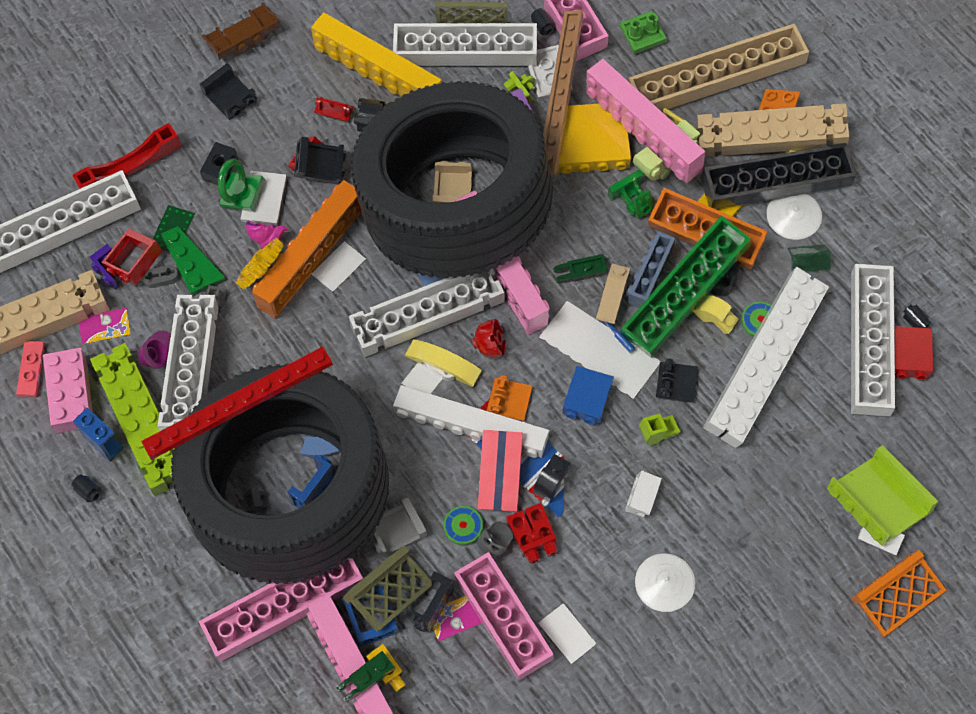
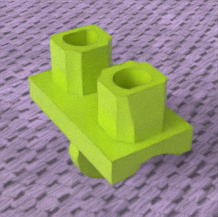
[504,71,535,104]

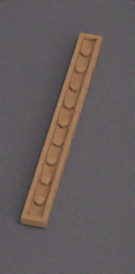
[544,10,584,176]

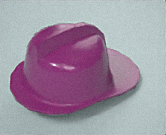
[138,330,171,369]

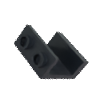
[200,63,257,120]

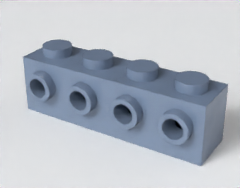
[626,231,675,307]

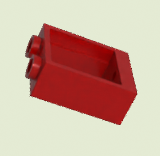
[102,228,162,285]

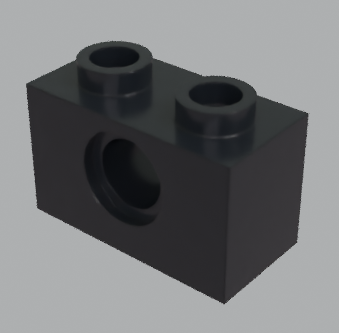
[200,142,239,186]

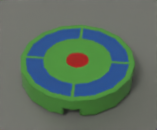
[741,301,771,336]
[444,506,483,546]

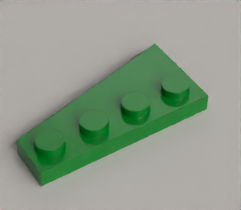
[161,226,226,296]

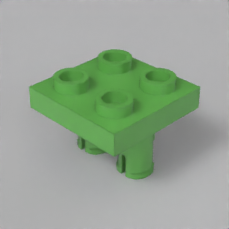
[619,11,667,54]

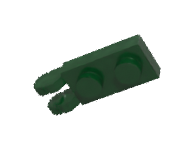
[553,254,608,284]
[336,651,395,702]

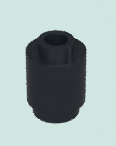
[531,8,555,35]
[903,304,932,328]
[71,474,101,503]

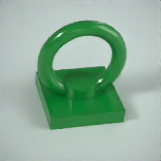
[218,159,265,211]

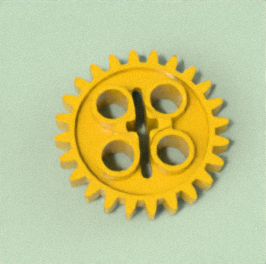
[236,238,284,290]

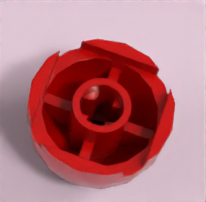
[472,319,506,358]

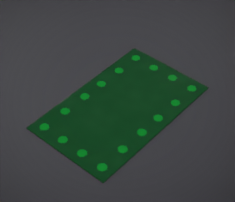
[153,205,195,251]

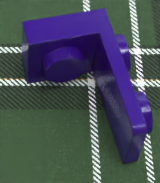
[89,244,118,289]

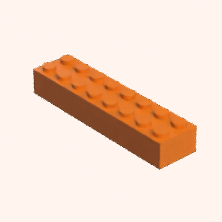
[252,180,362,319]

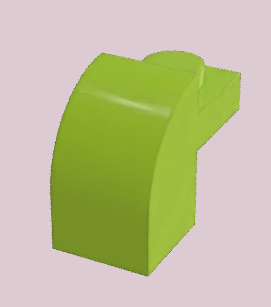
[639,413,680,445]

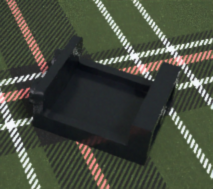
[294,137,346,184]
[411,571,454,632]

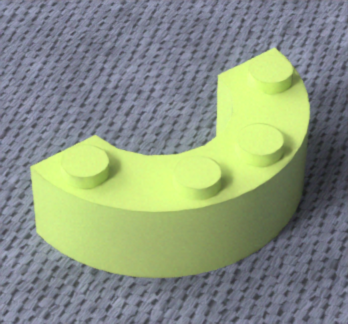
[633,119,700,180]

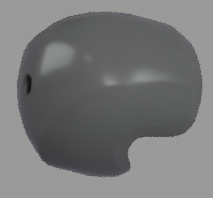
[477,521,513,558]

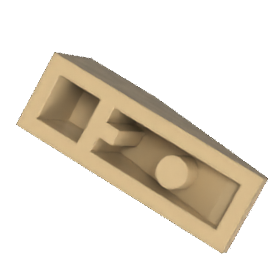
[596,264,630,324]

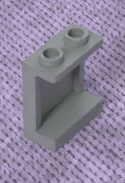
[371,497,427,558]

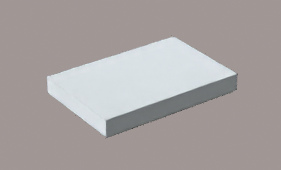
[528,45,573,100]
[241,171,287,226]

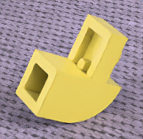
[693,295,738,334]

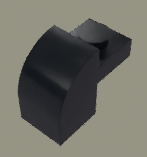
[533,454,571,503]

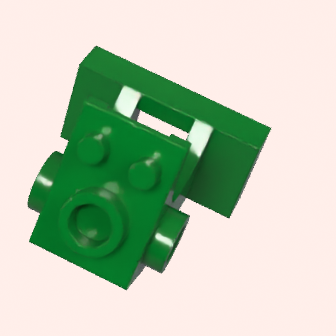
[608,170,654,219]

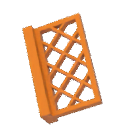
[851,549,947,637]

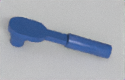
[596,311,635,353]

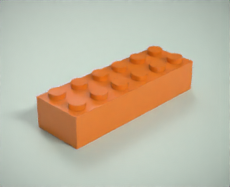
[648,188,768,270]

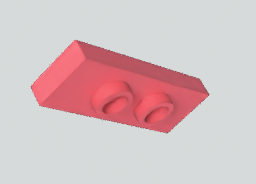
[16,341,45,397]

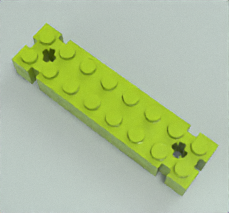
[90,343,175,496]

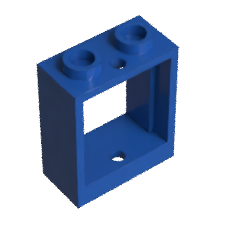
[343,586,398,647]

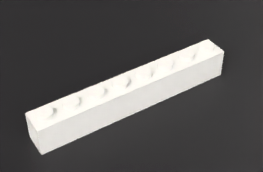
[393,385,549,458]

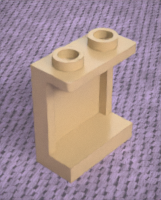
[433,161,472,203]

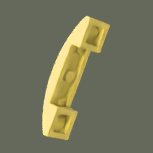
[405,339,482,387]

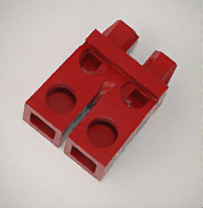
[506,503,557,564]

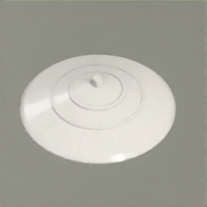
[766,193,822,240]
[635,553,695,612]

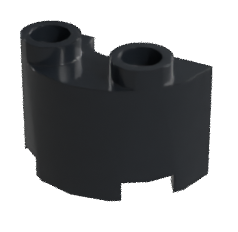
[354,98,386,132]

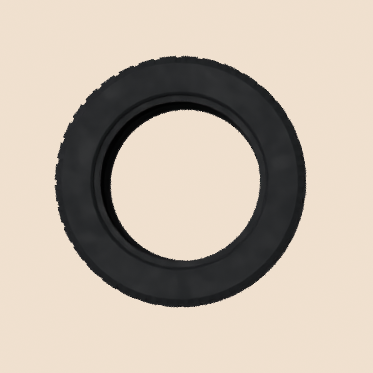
[351,81,553,278]
[171,364,389,584]

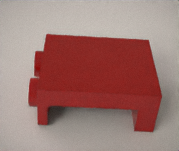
[894,326,933,380]

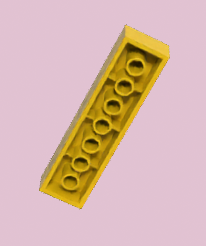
[311,12,442,97]

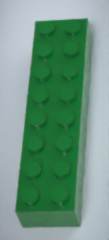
[621,215,751,358]

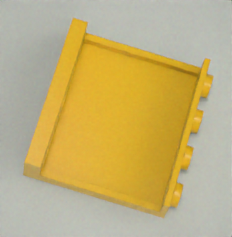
[557,104,631,174]

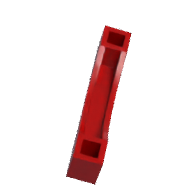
[72,123,182,189]

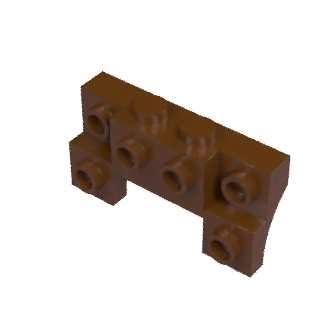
[202,2,281,60]

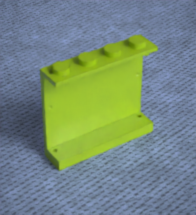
[827,445,938,546]

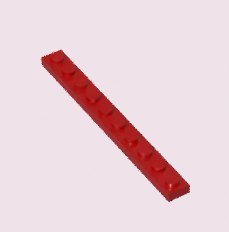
[141,346,333,460]

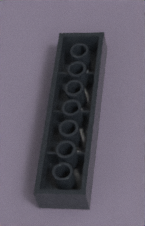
[700,143,857,209]

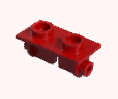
[314,97,354,122]

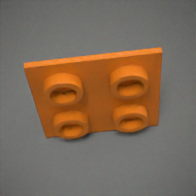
[759,89,800,110]
[487,375,532,421]

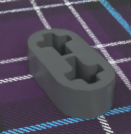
[142,265,179,288]

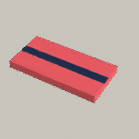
[478,430,523,512]

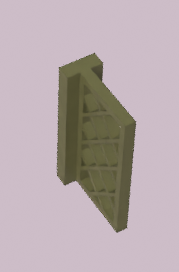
[435,1,508,23]
[343,545,432,632]

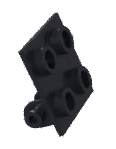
[656,358,698,403]

